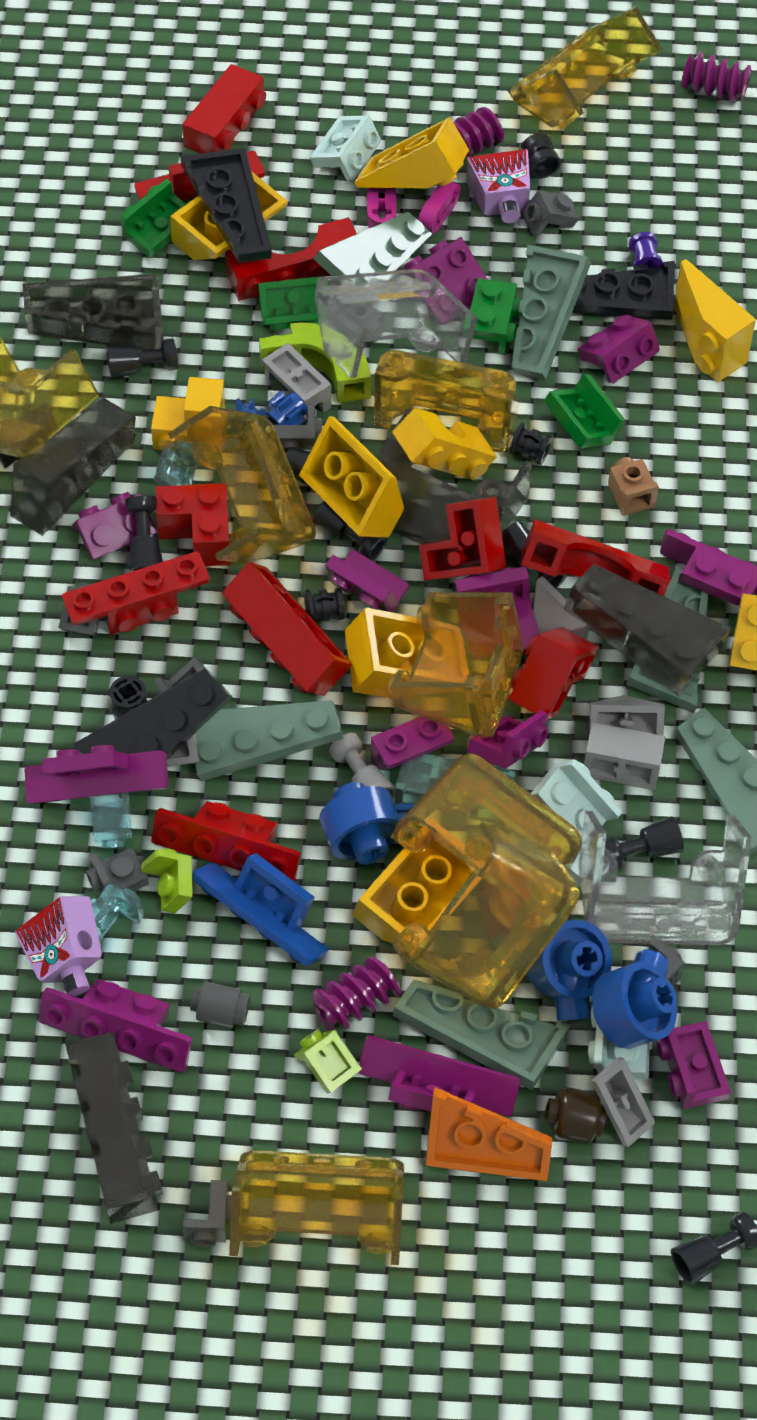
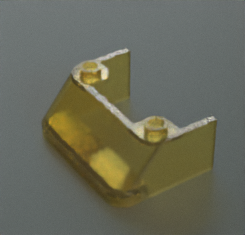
[508,6,663,129]
[0,336,100,457]
[168,406,316,563]
[229,1151,404,1265]

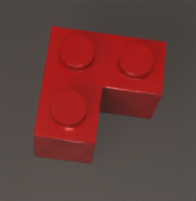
[156,483,230,567]
[419,496,506,581]
[509,627,599,720]

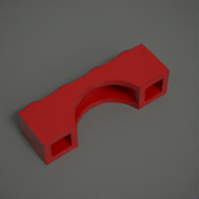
[225,217,357,301]
[521,519,670,613]

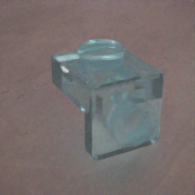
[153,436,209,486]
[90,793,133,849]
[91,883,144,941]

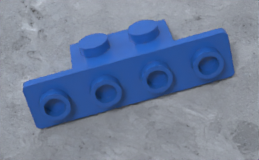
[192,853,329,966]

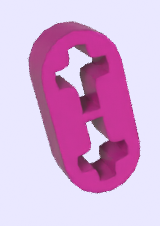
[418,182,461,234]
[367,188,396,228]

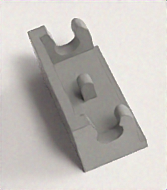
[262,343,331,416]
[584,722,665,790]

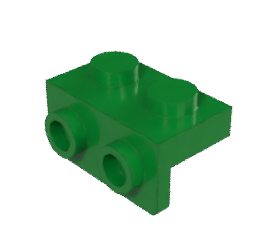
[121,179,186,258]
[258,276,330,330]
[466,278,522,355]
[544,374,625,449]

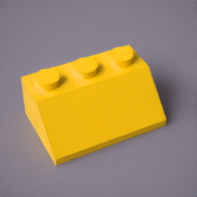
[171,171,288,260]
[299,416,405,538]
[352,819,490,951]

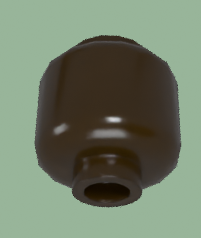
[544,1087,607,1144]

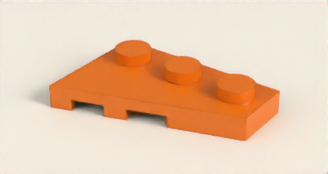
[426,1087,552,1181]

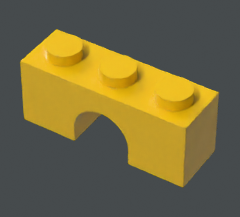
[392,407,497,480]

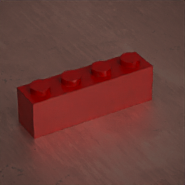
[222,562,353,696]

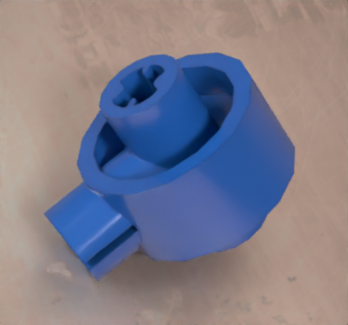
[319,782,419,865]
[524,919,612,1021]
[592,949,677,1049]

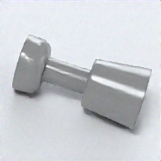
[329,733,397,800]

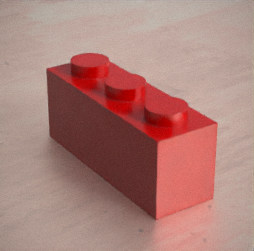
[182,64,266,154]

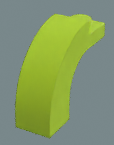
[259,323,371,403]

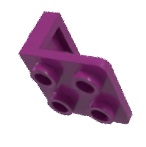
[396,237,487,324]
[455,567,539,662]

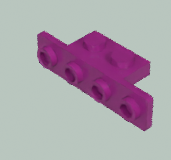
[660,529,757,606]
[24,745,168,804]
[38,979,192,1073]
[359,1035,521,1116]

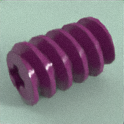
[681,51,751,102]
[453,107,504,158]
[312,956,402,1031]

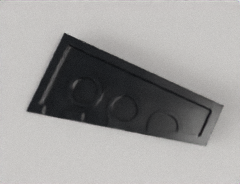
[181,148,272,263]
[572,261,675,320]
[74,668,233,799]

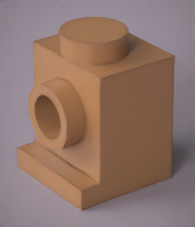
[608,457,659,516]

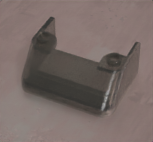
[377,408,532,544]

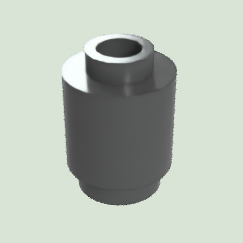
[190,981,251,1028]

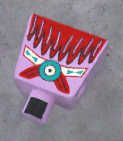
[466,149,530,223]
[15,896,102,996]

